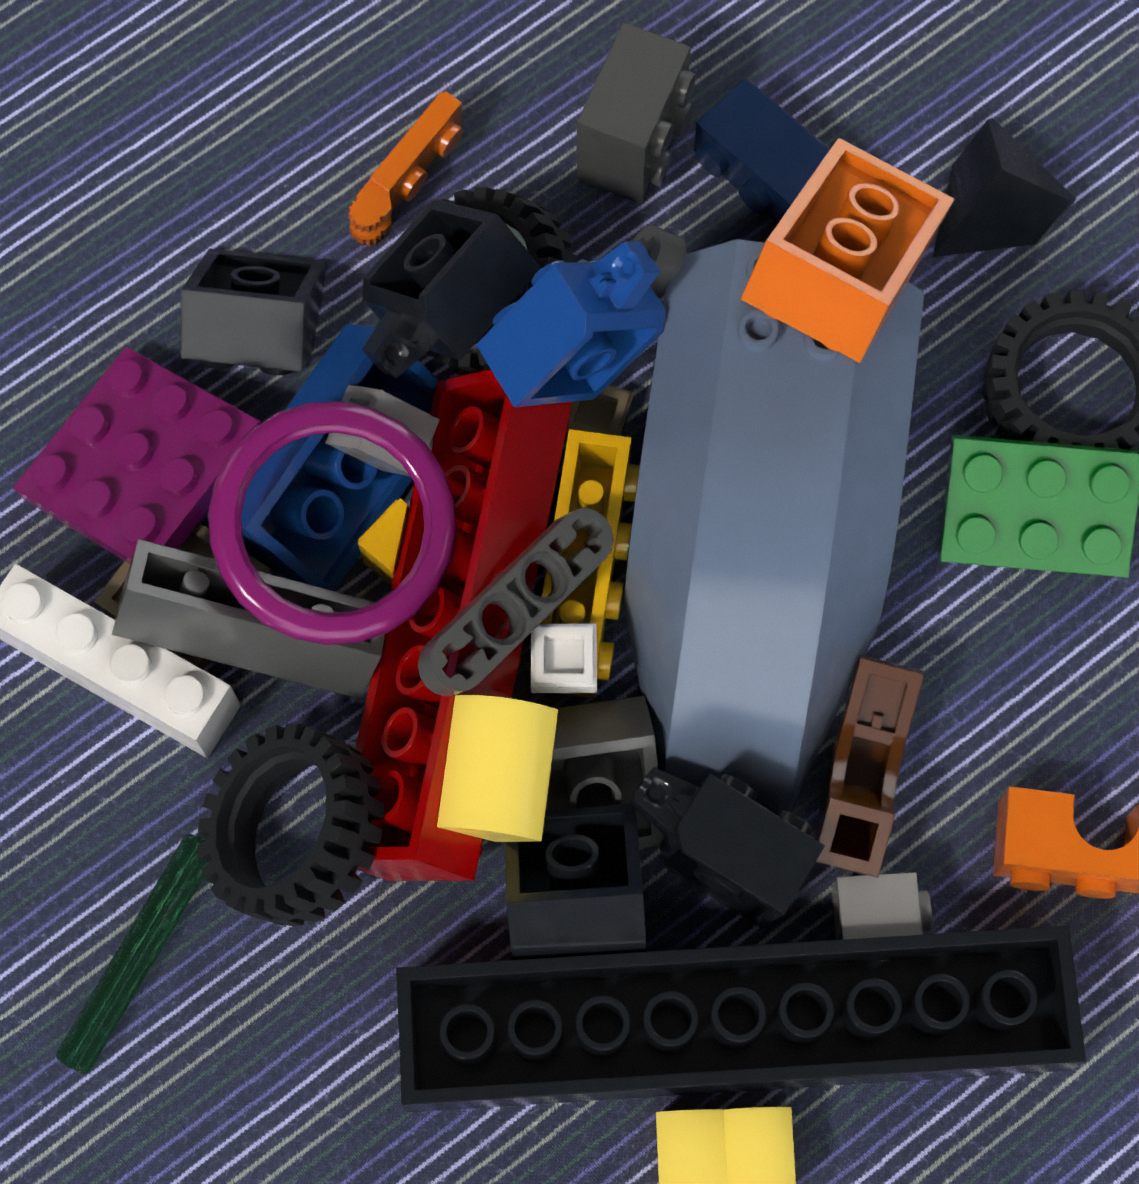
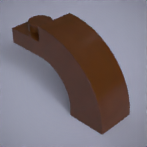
[815,655,924,878]

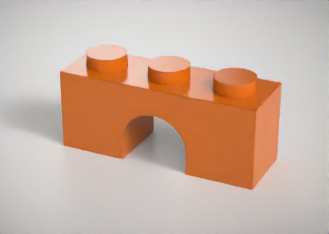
[993,786,1139,899]

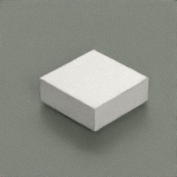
[531,624,597,693]

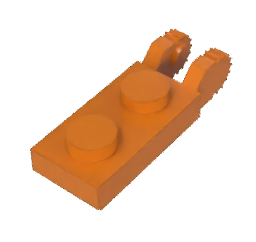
[348,91,464,247]

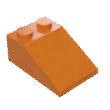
[741,138,954,363]

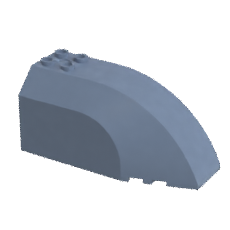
[624,239,924,815]

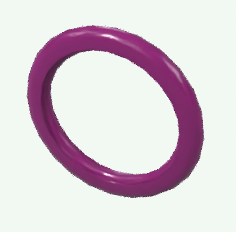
[208,401,457,645]

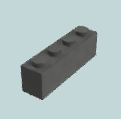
[111,539,385,699]

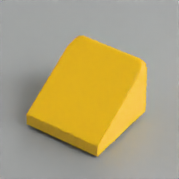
[358,498,409,586]

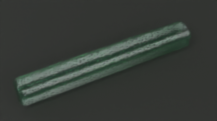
[56,833,208,1074]

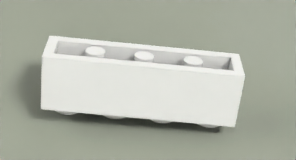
[0,564,241,758]

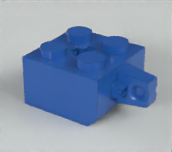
[476,241,665,408]

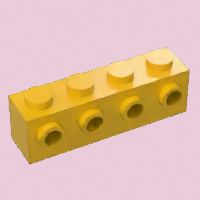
[530,429,640,699]

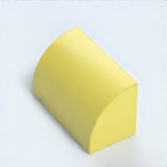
[437,695,558,842]

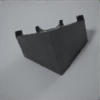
[933,118,1076,257]

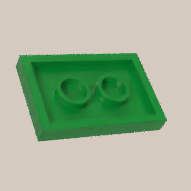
[938,435,1139,578]

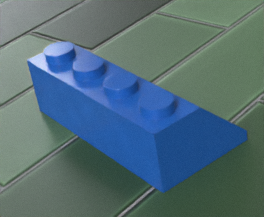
[208,324,439,592]

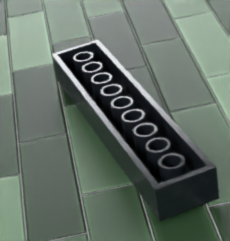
[396,925,1086,1113]

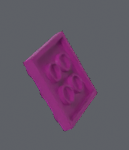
[13,347,261,564]

